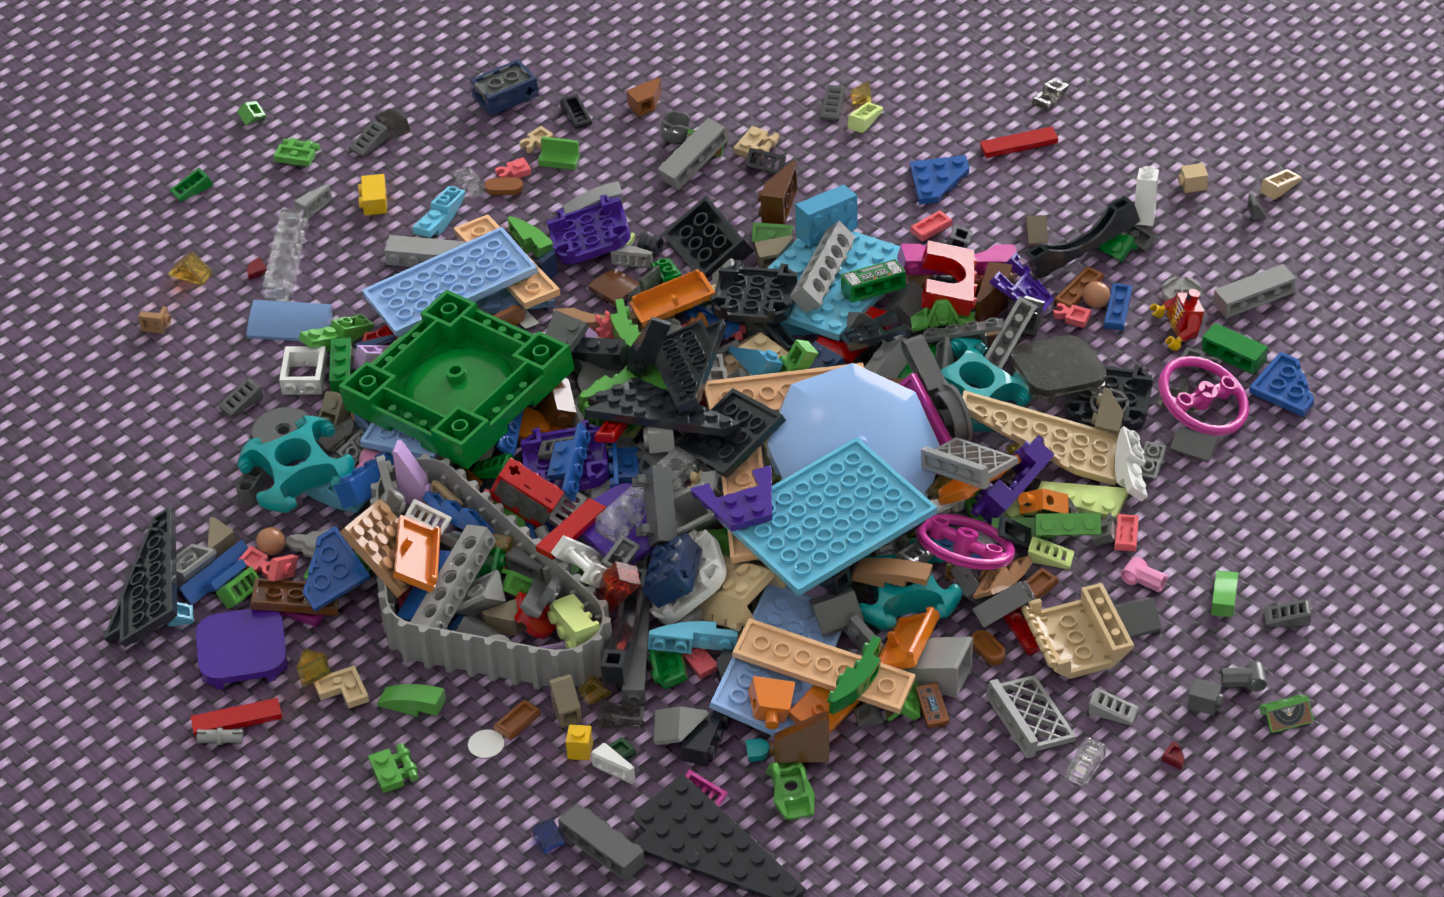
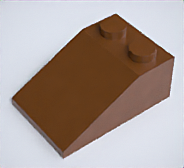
[758,161,798,225]
[976,261,1015,322]

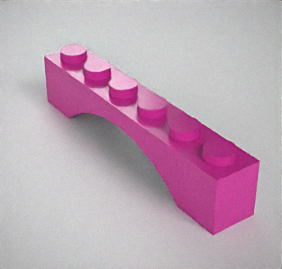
[897,244,1020,275]

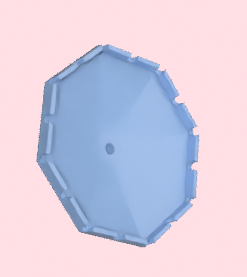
[766,363,940,498]

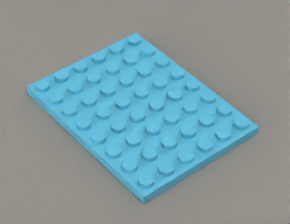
[768,230,900,341]
[720,437,938,596]

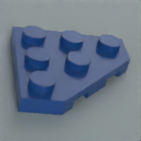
[909,155,969,205]
[1249,351,1314,417]
[303,526,370,612]

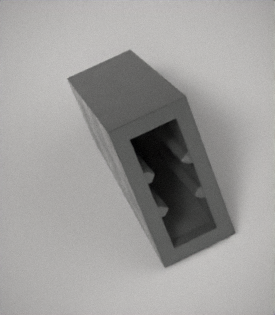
[973,581,1033,628]

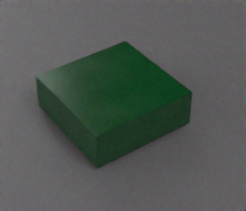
[608,737,636,761]

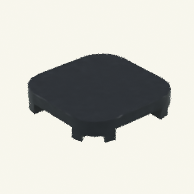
[711,260,797,324]
[1064,359,1153,431]

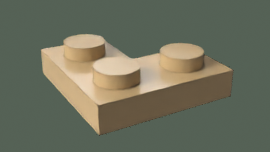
[313,666,369,709]

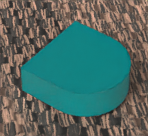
[746,739,769,762]

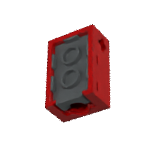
[489,457,564,528]

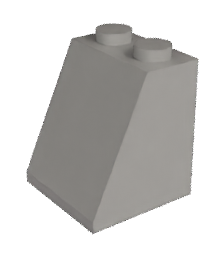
[674,481,721,536]
[904,637,973,698]

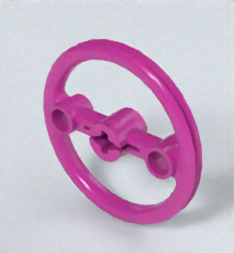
[1159,356,1249,436]
[916,514,1015,570]

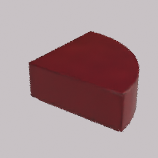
[247,257,267,280]
[1161,741,1185,770]

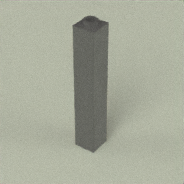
[622,597,652,705]

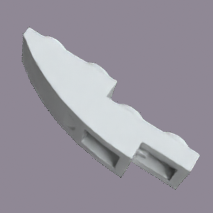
[1115,426,1148,501]

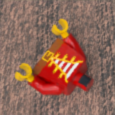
[1149,289,1204,351]

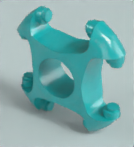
[930,338,1031,433]
[237,415,356,513]
[859,537,963,632]

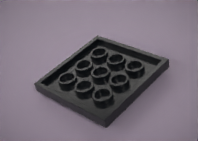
[675,388,786,478]

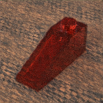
[597,561,641,613]

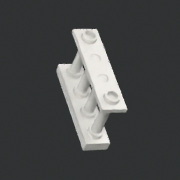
[551,535,624,597]

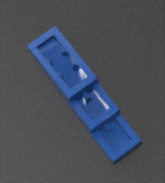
[422,492,500,540]

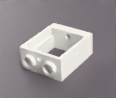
[1135,166,1159,226]
[279,346,328,395]

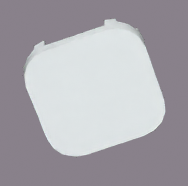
[649,529,727,625]

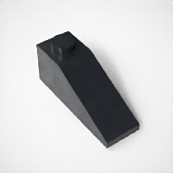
[627,317,671,376]

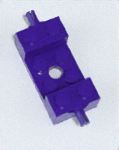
[971,435,1055,524]

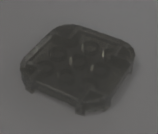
[1010,335,1107,403]

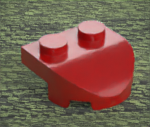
[514,591,556,639]

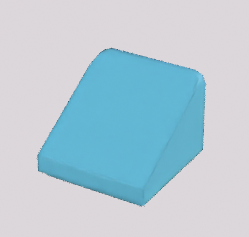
[167,602,194,626]

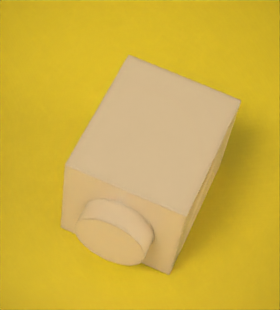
[1178,163,1208,193]

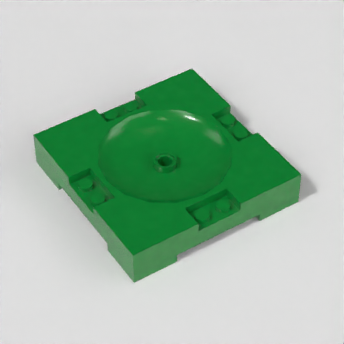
[339,290,574,469]

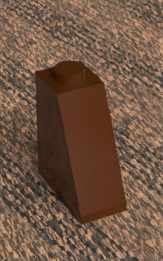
[536,378,577,427]
[770,711,829,763]

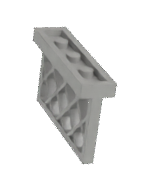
[920,437,1018,489]
[986,675,1076,759]

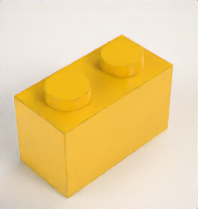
[358,174,387,215]

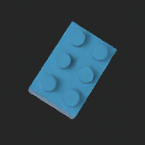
[795,184,858,247]

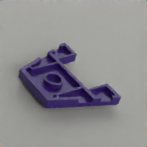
[989,252,1054,313]
[691,465,773,532]

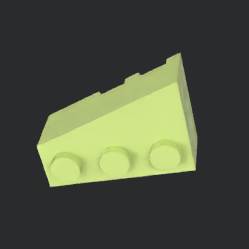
[548,594,600,649]

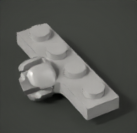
[376,455,406,518]

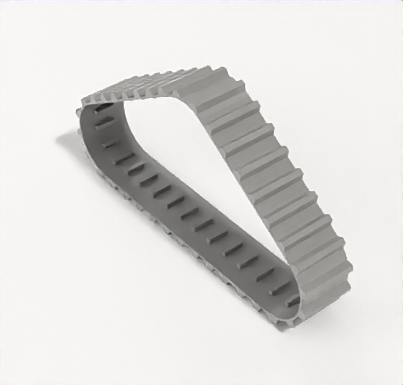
[370,453,612,690]

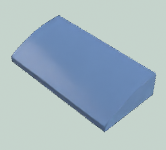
[246,300,333,342]

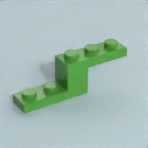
[992,513,1101,540]

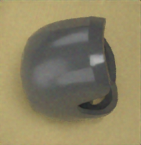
[660,111,690,144]

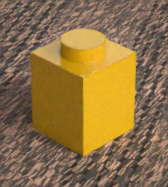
[566,725,593,761]

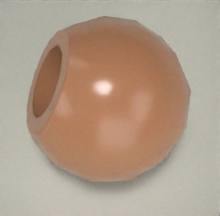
[1082,281,1111,309]
[256,527,286,556]

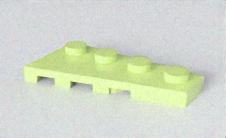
[1038,481,1129,523]

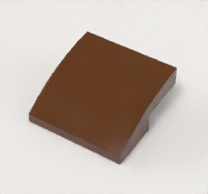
[588,269,639,306]

